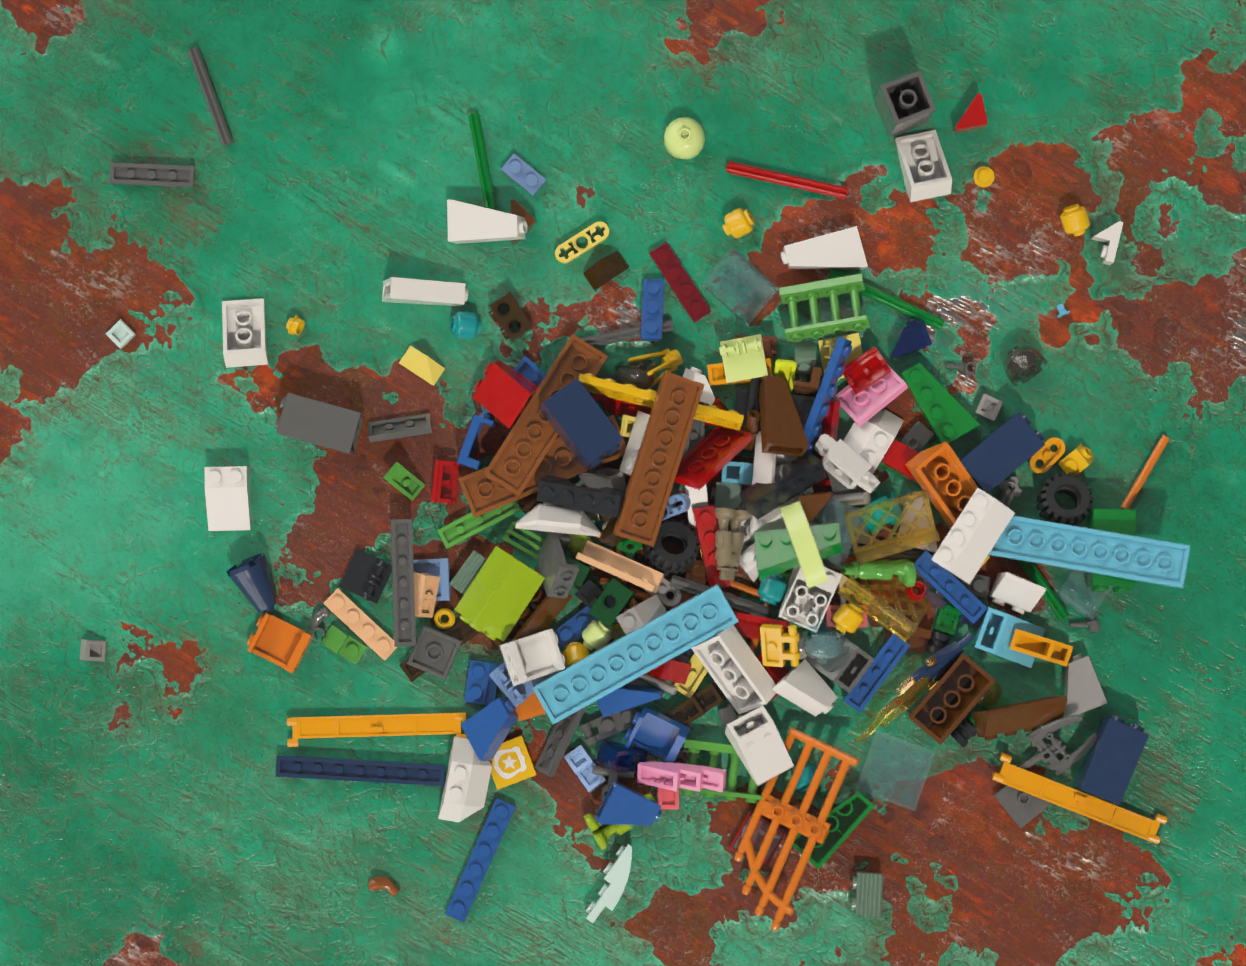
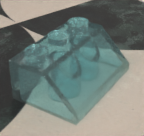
[701,248,779,326]

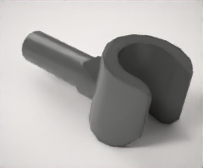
[945,362,976,375]
[1070,620,1101,633]

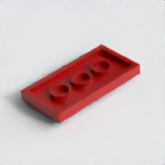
[674,425,753,490]

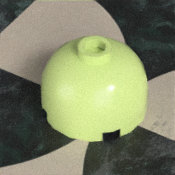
[664,117,705,160]

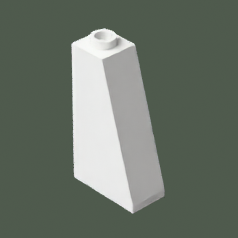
[447,200,528,244]
[780,226,868,270]
[382,277,468,306]

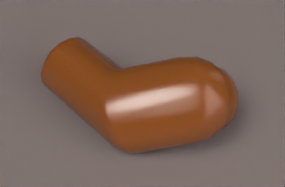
[368,876,400,897]

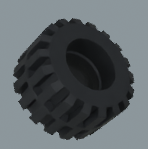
[1037,472,1094,526]
[643,518,700,576]

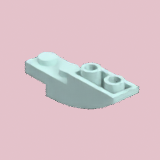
[585,843,632,923]

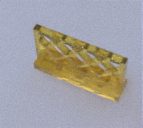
[844,490,940,564]
[837,557,931,642]

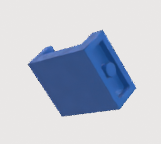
[457,413,496,471]
[624,706,690,763]

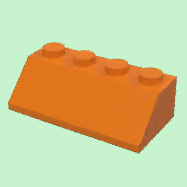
[905,442,979,529]

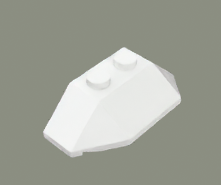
[843,410,904,474]
[516,502,600,537]
[438,736,492,822]

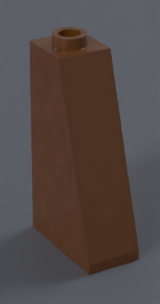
[759,375,809,456]

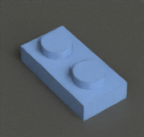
[501,153,546,196]

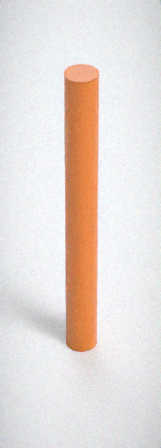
[1121,435,1170,510]

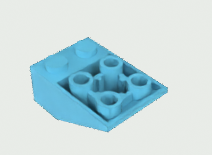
[972,607,1045,668]

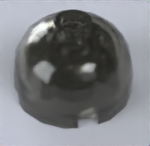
[1004,346,1047,386]
[614,359,657,390]

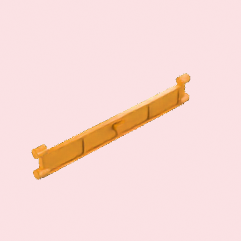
[287,713,467,747]
[992,752,1168,844]

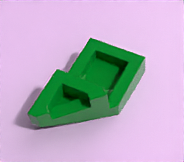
[933,604,962,637]

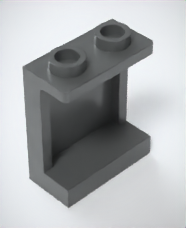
[537,532,579,598]

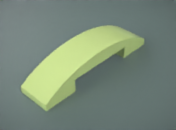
[779,501,828,588]

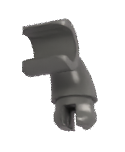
[312,607,330,639]

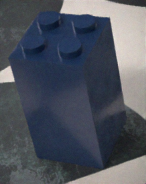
[539,378,623,469]
[959,413,1045,493]
[1074,715,1149,805]

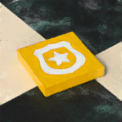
[489,735,537,790]

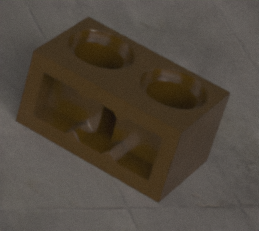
[489,292,533,342]

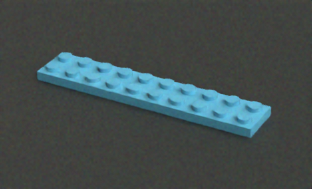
[989,516,1190,589]
[532,584,738,724]

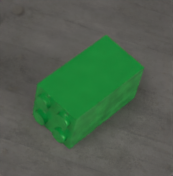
[1086,509,1136,593]

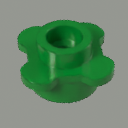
[617,538,642,559]

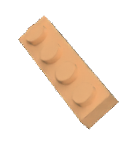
[323,588,398,661]

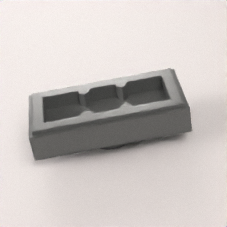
[900,421,934,452]

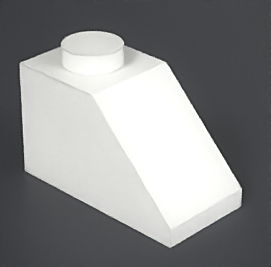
[683,367,715,405]

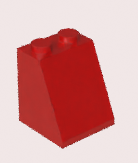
[473,360,539,428]

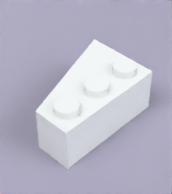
[619,411,650,477]

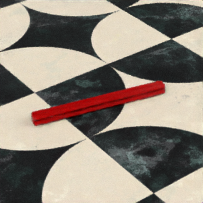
[726,161,849,199]

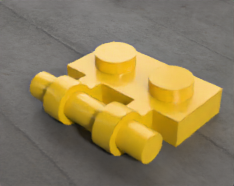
[760,624,801,667]

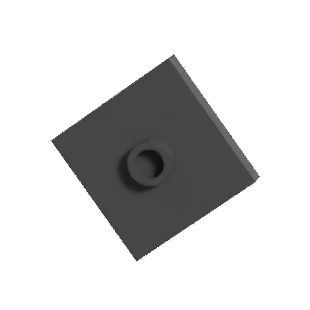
[407,625,462,680]
[994,769,1052,829]

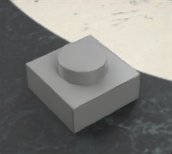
[975,394,1003,422]

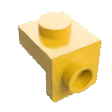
[1057,444,1094,477]

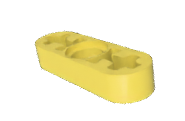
[555,222,609,264]

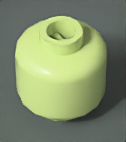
[582,620,613,650]

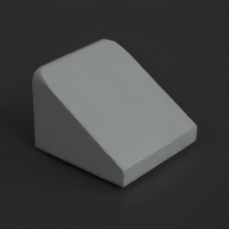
[80,639,106,662]

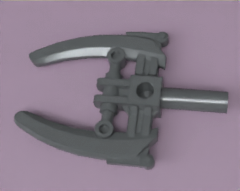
[1017,714,1098,775]

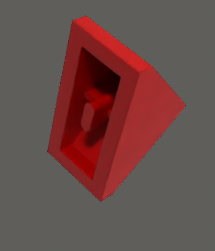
[953,92,988,133]
[647,658,692,684]

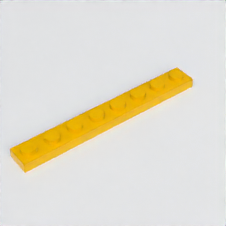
[579,373,744,431]

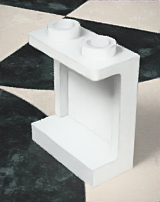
[500,628,565,686]

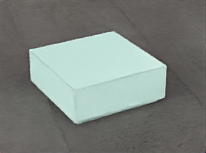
[106,319,136,349]

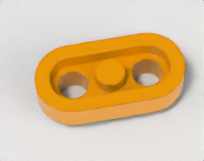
[1029,437,1065,474]

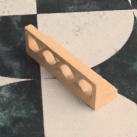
[576,540,665,593]

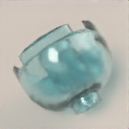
[802,631,845,664]

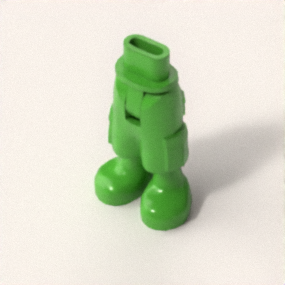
[840,559,916,587]

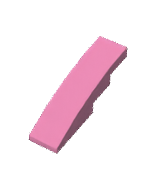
[637,762,726,792]

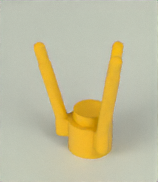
[628,348,683,386]

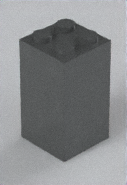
[874,71,936,138]
[274,393,365,456]

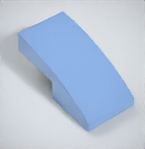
[564,745,607,793]

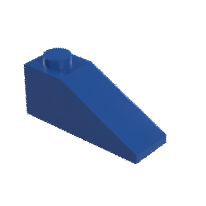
[596,684,665,717]

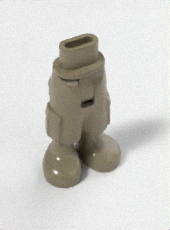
[715,508,751,581]

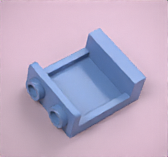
[413,558,451,601]

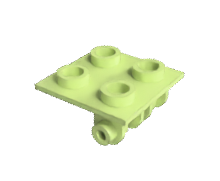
[719,334,768,383]

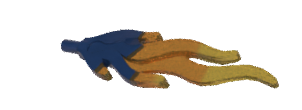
[854,631,974,743]

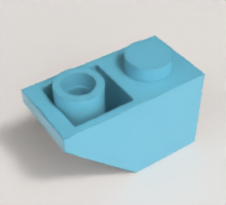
[721,461,754,485]

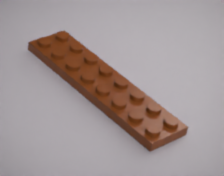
[483,334,608,497]
[613,371,705,547]
[458,415,627,518]

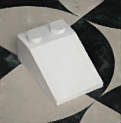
[895,130,952,202]
[222,298,268,367]
[204,466,251,531]
[989,572,1046,614]

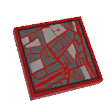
[729,811,787,869]

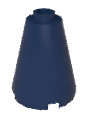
[226,553,277,614]

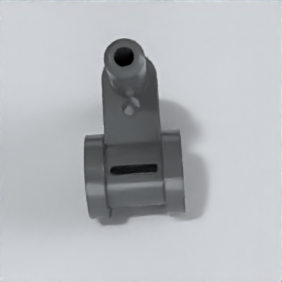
[592,766,635,800]

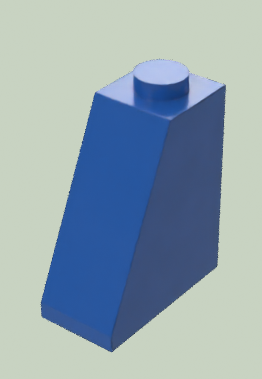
[461,698,518,761]
[594,781,662,825]

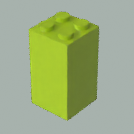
[454,546,545,642]

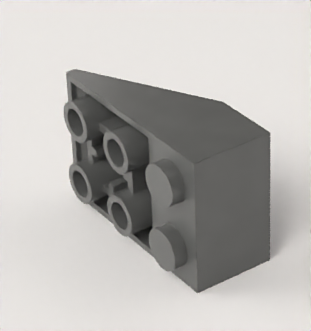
[803,622,875,693]

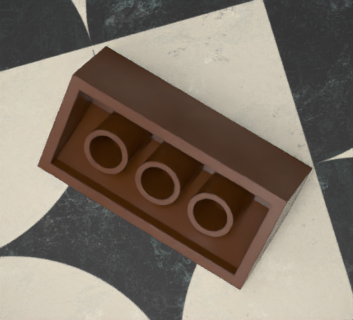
[491,568,573,647]
[908,653,996,745]
[972,696,1067,740]

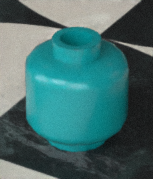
[450,311,482,339]
[757,574,788,606]
[791,761,821,793]

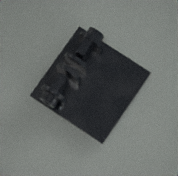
[339,548,392,604]

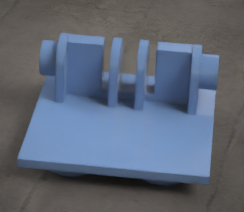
[489,661,547,707]

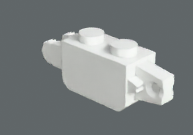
[814,434,880,493]

